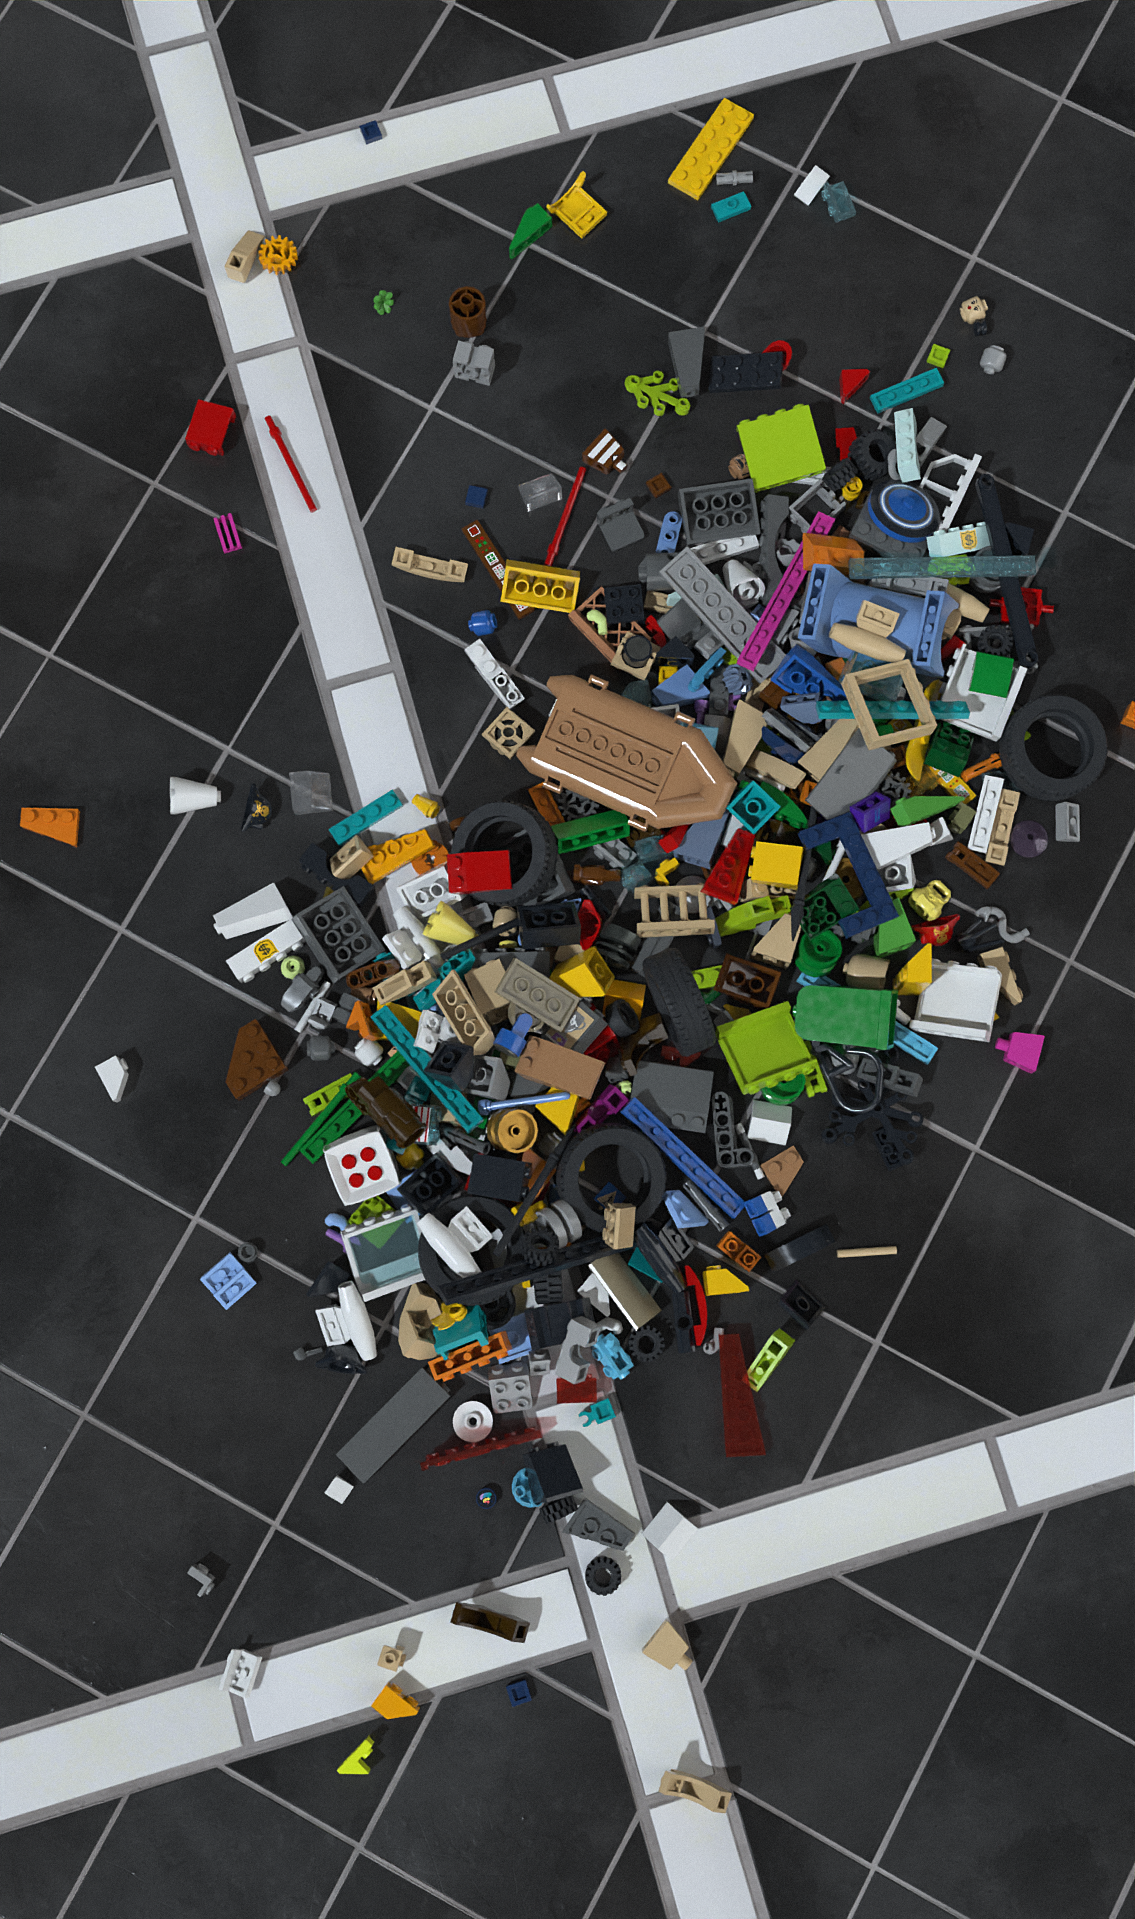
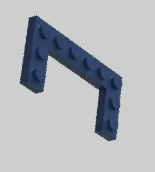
[798,812,899,939]

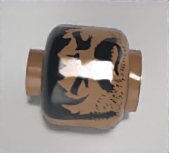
[728,452,750,480]

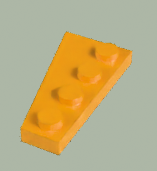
[361,829,435,884]

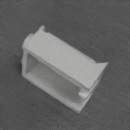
[788,478,846,533]

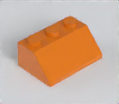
[803,533,864,576]

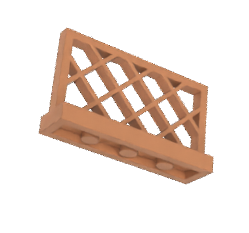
[568,586,652,672]

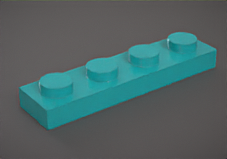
[870,368,944,414]
[329,789,403,846]

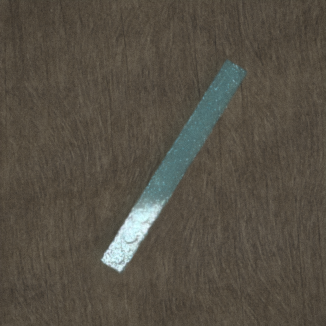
[848,556,1036,579]

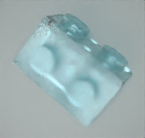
[821,181,856,223]

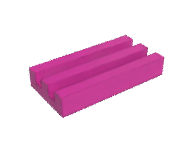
[213,513,242,554]

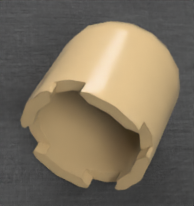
[842,954,890,989]

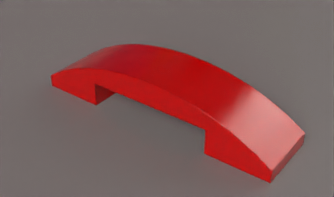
[684,1265,707,1346]

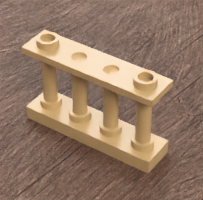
[634,883,715,938]

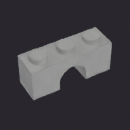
[555,1316,601,1385]

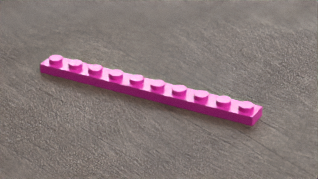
[737,511,835,672]

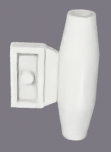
[382,906,446,977]
[417,1206,493,1278]
[315,1281,377,1361]

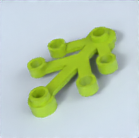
[625,371,690,416]

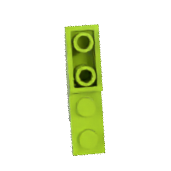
[715,895,792,937]

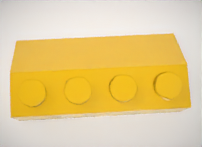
[500,559,580,613]
[892,944,932,996]

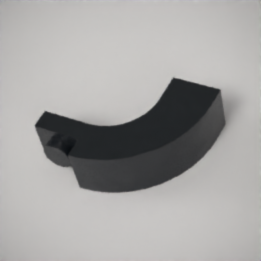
[764,1224,835,1272]

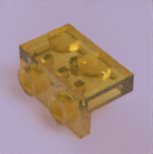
[900,763,941,797]

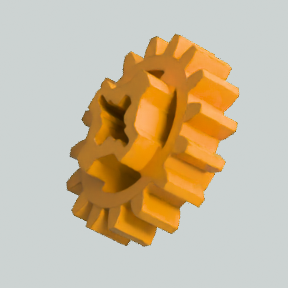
[258,235,298,275]

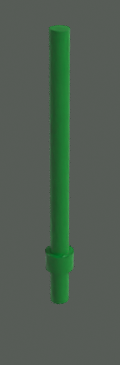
[281,1072,361,1166]

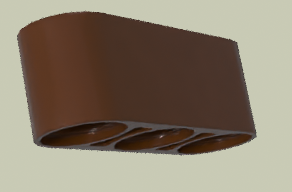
[346,959,400,989]

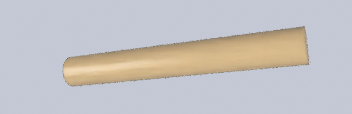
[837,1246,897,1258]

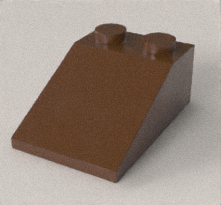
[713,954,781,1010]

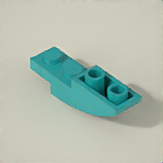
[413,948,476,1011]

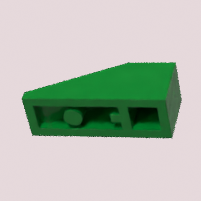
[509,203,552,260]

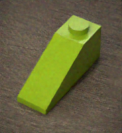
[741,1328,795,1392]

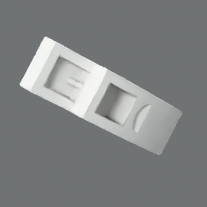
[464,639,525,709]
[426,1130,472,1176]

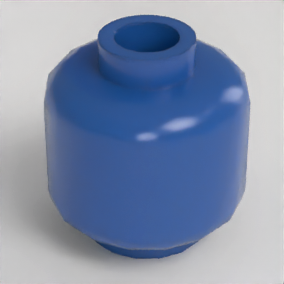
[468,610,497,636]

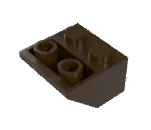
[751,819,801,851]

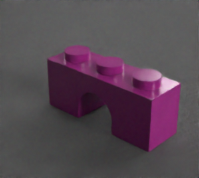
[571,1084,629,1133]

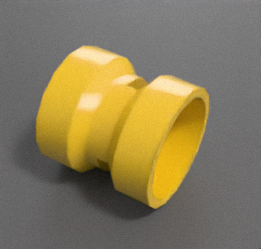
[842,477,862,501]

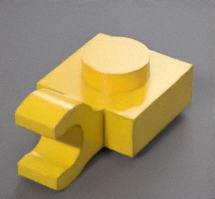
[511,1200,547,1227]

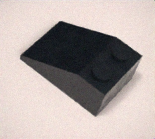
[397,1153,463,1217]

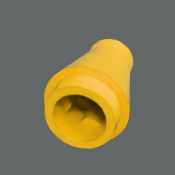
[412,794,440,819]

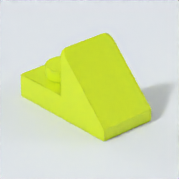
[337,1736,374,1774]

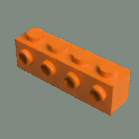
[428,1330,513,1382]

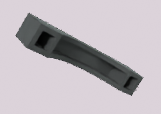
[759,494,789,607]

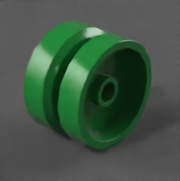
[794,930,842,978]
[760,1073,806,1106]

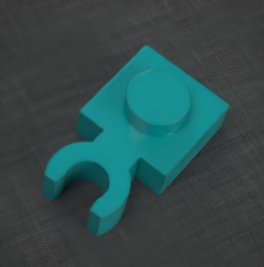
[578,1398,616,1427]

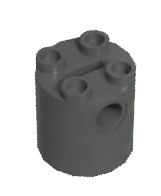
[638,552,680,591]

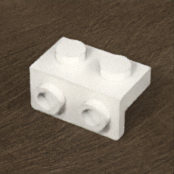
[219,1649,262,1698]

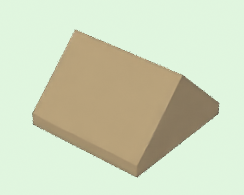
[329,834,374,879]

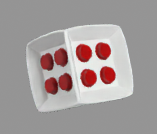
[323,1125,402,1206]

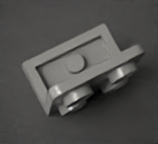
[488,1362,533,1413]

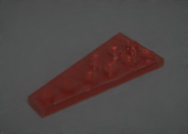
[420,1426,542,1471]

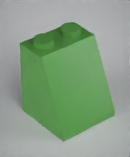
[873,897,916,958]

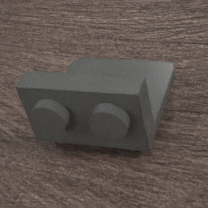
[597,498,644,552]
[829,925,876,944]

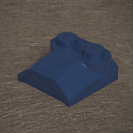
[762,726,805,766]

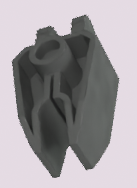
[281,966,325,1013]

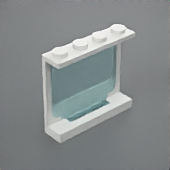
[340,1204,425,1302]

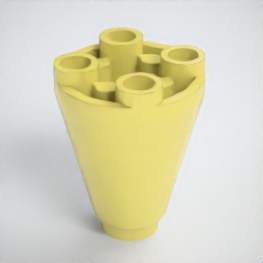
[422,901,479,948]

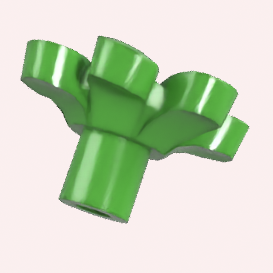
[373,290,394,315]

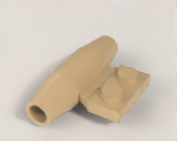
[922,574,990,639]
[829,600,906,663]

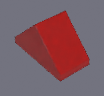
[839,369,870,404]

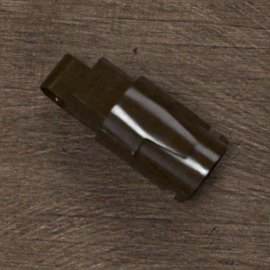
[345,1076,427,1149]

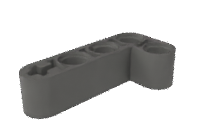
[712,1092,757,1169]

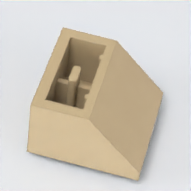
[603,1203,636,1249]

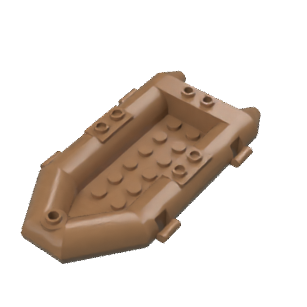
[516,675,737,832]

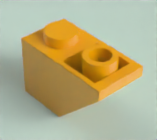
[371,1682,420,1719]

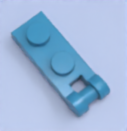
[688,647,727,692]

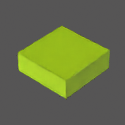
[927,344,950,368]

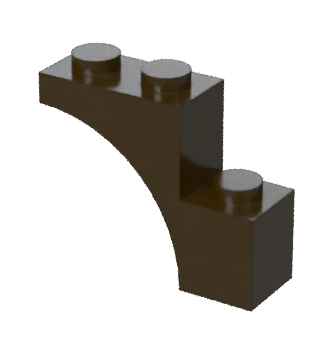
[617,1013,668,1076]
[450,1602,530,1643]

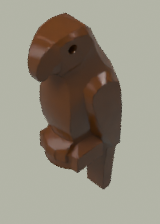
[567,865,622,885]

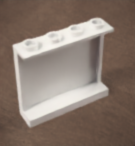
[936,644,1027,741]
[909,959,1002,1042]

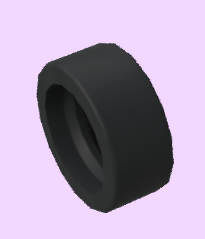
[605,999,639,1038]

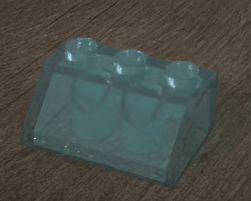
[838,651,903,701]

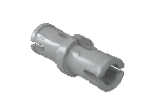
[716,170,753,186]

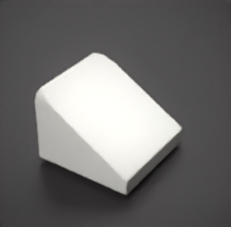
[325,1475,354,1504]

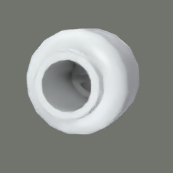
[354,1038,383,1066]

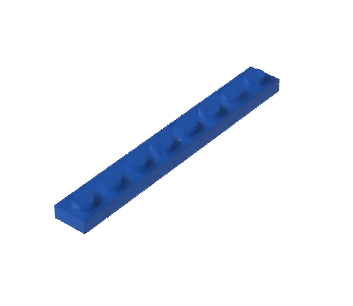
[620,1097,745,1218]

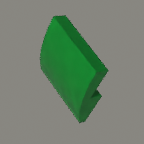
[968,651,1014,698]

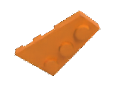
[20,808,80,847]

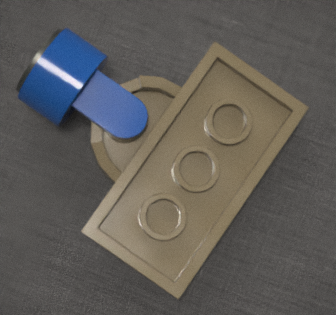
[493,958,580,1058]

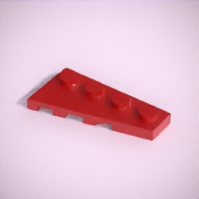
[700,828,755,905]

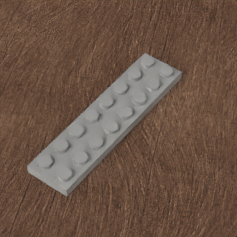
[659,546,785,684]

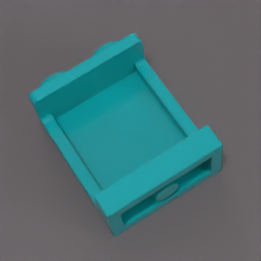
[433,1305,489,1360]

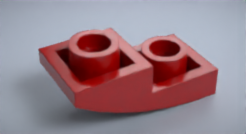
[835,427,857,461]
[645,615,667,648]

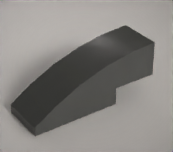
[857,1058,923,1097]

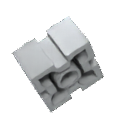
[453,340,495,386]

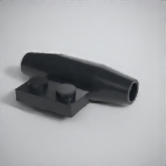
[633,1217,694,1294]

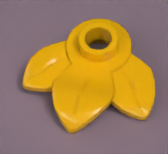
[430,1303,467,1330]

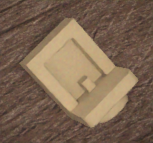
[377,1645,406,1672]

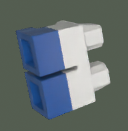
[743,1191,791,1237]

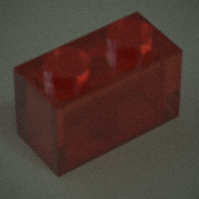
[556,1374,597,1404]

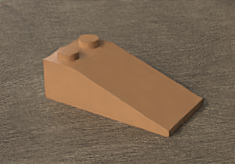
[515,1035,605,1100]

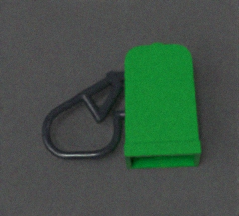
[793,984,898,1114]

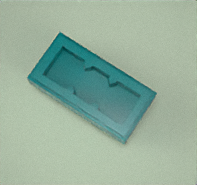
[711,191,751,222]

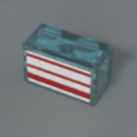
[411,1104,442,1146]

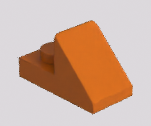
[346,1000,380,1041]

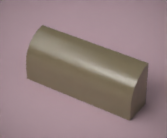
[588,1253,662,1330]

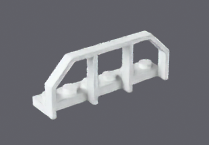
[919,454,982,561]

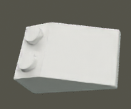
[396,861,467,919]

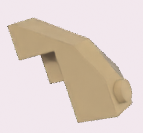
[398,1282,469,1360]

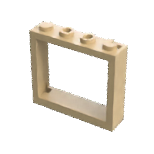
[841,659,937,750]

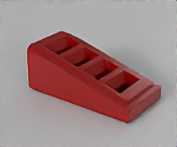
[941,635,965,663]
[658,824,689,853]

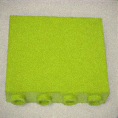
[736,404,826,493]
[715,1001,817,1095]

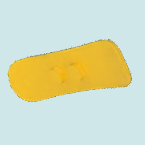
[906,679,943,782]

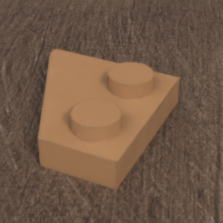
[760,1145,804,1196]

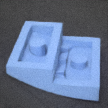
[200,1252,256,1310]

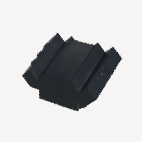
[524,1297,595,1350]

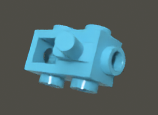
[591,1332,634,1380]

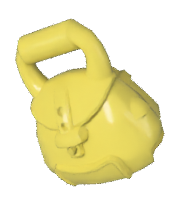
[908,880,951,921]

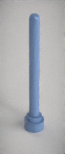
[478,1092,570,1116]

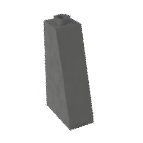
[668,326,705,398]

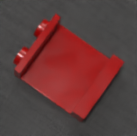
[185,399,236,456]

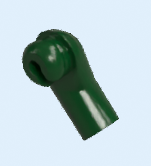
[700,988,721,1005]

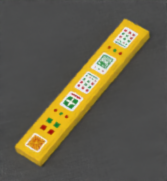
[887,719,977,805]

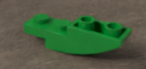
[738,780,808,829]

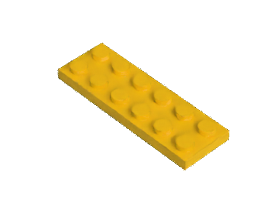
[668,98,754,200]

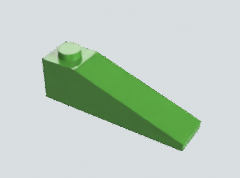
[890,796,965,827]

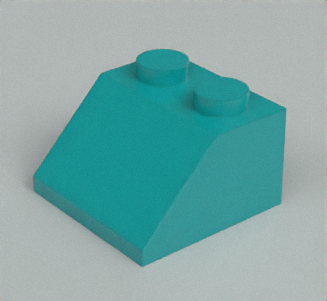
[726,780,781,835]

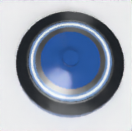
[868,479,940,543]

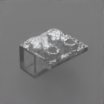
[289,771,333,815]

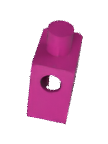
[995,1032,1045,1074]

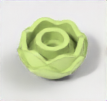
[281,956,305,980]

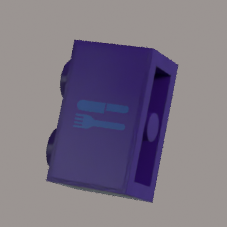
[850,792,891,833]

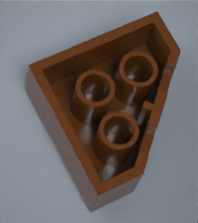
[226,1019,289,1101]

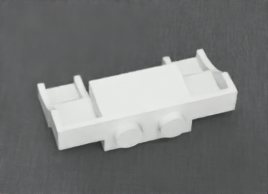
[413,1010,492,1057]

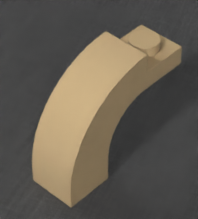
[658,1769,732,1813]

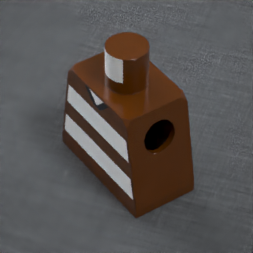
[582,429,628,475]

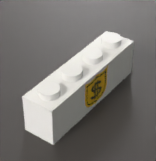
[226,920,306,983]

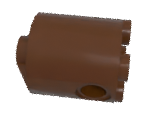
[449,286,487,338]

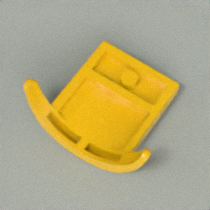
[546,171,607,238]

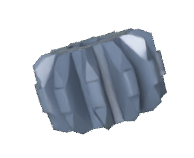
[722,663,753,696]

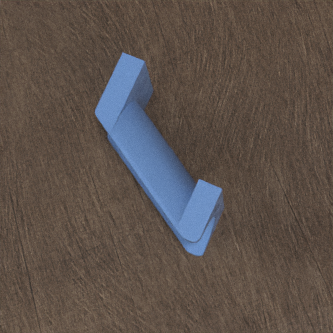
[798,564,959,678]

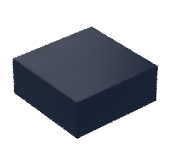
[359,120,383,145]
[465,485,487,509]
[506,1679,532,1707]

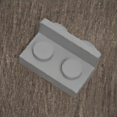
[593,839,637,873]

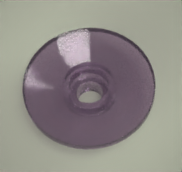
[1010,820,1048,858]

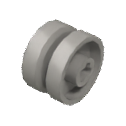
[534,1199,582,1249]

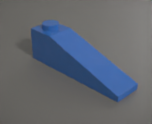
[770,644,848,701]

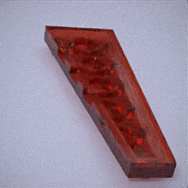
[718,1334,766,1457]

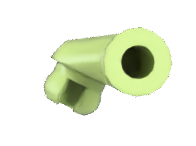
[587,609,608,635]
[616,1080,632,1097]

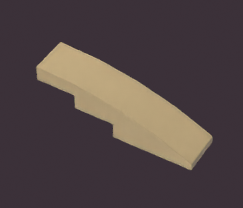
[744,750,806,789]

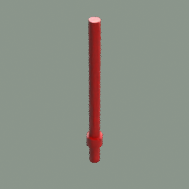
[264,415,317,513]
[544,467,586,567]

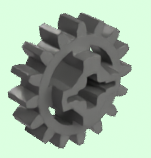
[875,771,912,812]
[558,788,599,822]

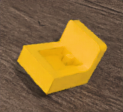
[654,858,679,886]

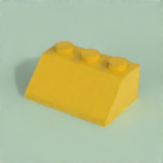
[702,1265,749,1296]

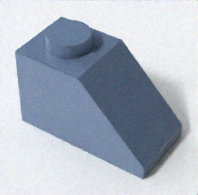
[781,692,822,724]

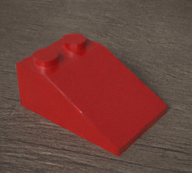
[447,850,512,895]

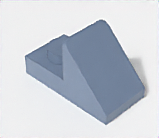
[706,907,722,949]

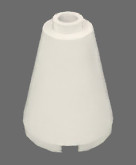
[723,560,765,609]
[170,777,221,814]

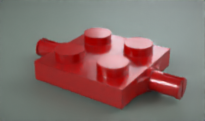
[989,587,1054,627]

